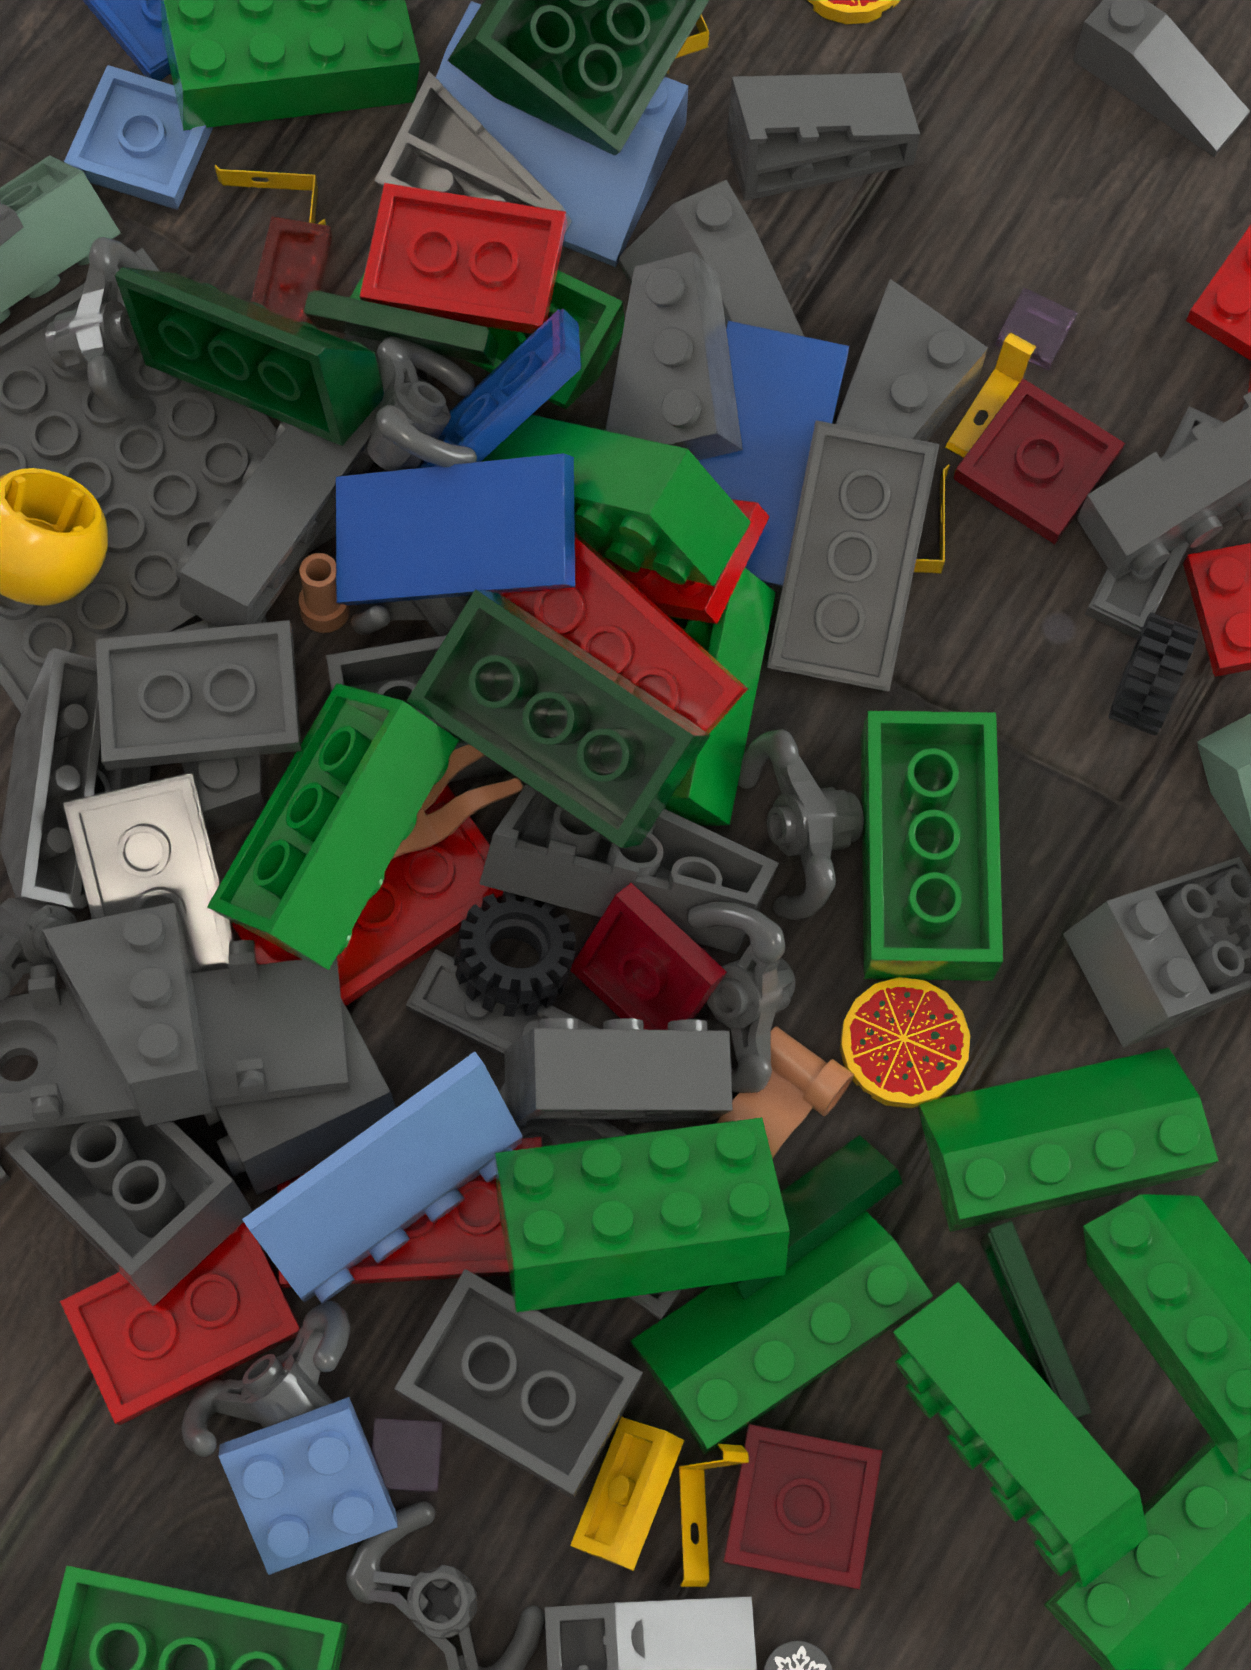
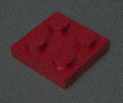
[953,378,1125,545]
[570,883,727,1030]
[723,1424,883,1590]

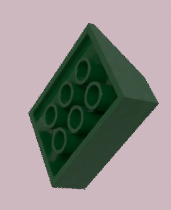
[447,0,709,156]

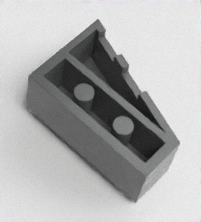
[374,71,572,233]
[727,73,920,201]
[836,279,988,441]
[1077,392,1251,580]
[42,903,212,1126]

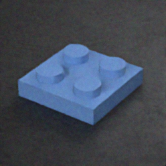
[64,65,213,210]
[218,1397,398,1575]

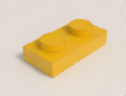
[570,1417,684,1571]

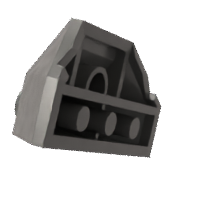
[0,648,151,912]

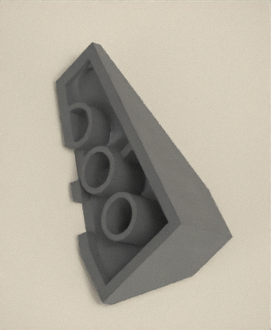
[618,180,804,336]

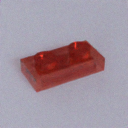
[251,216,332,324]

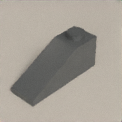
[1073,0,1250,157]

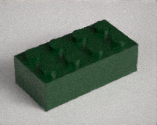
[406,589,711,848]

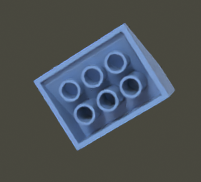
[436,1,688,267]
[242,1052,523,1304]

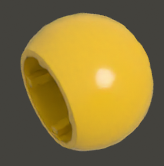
[0,468,108,606]

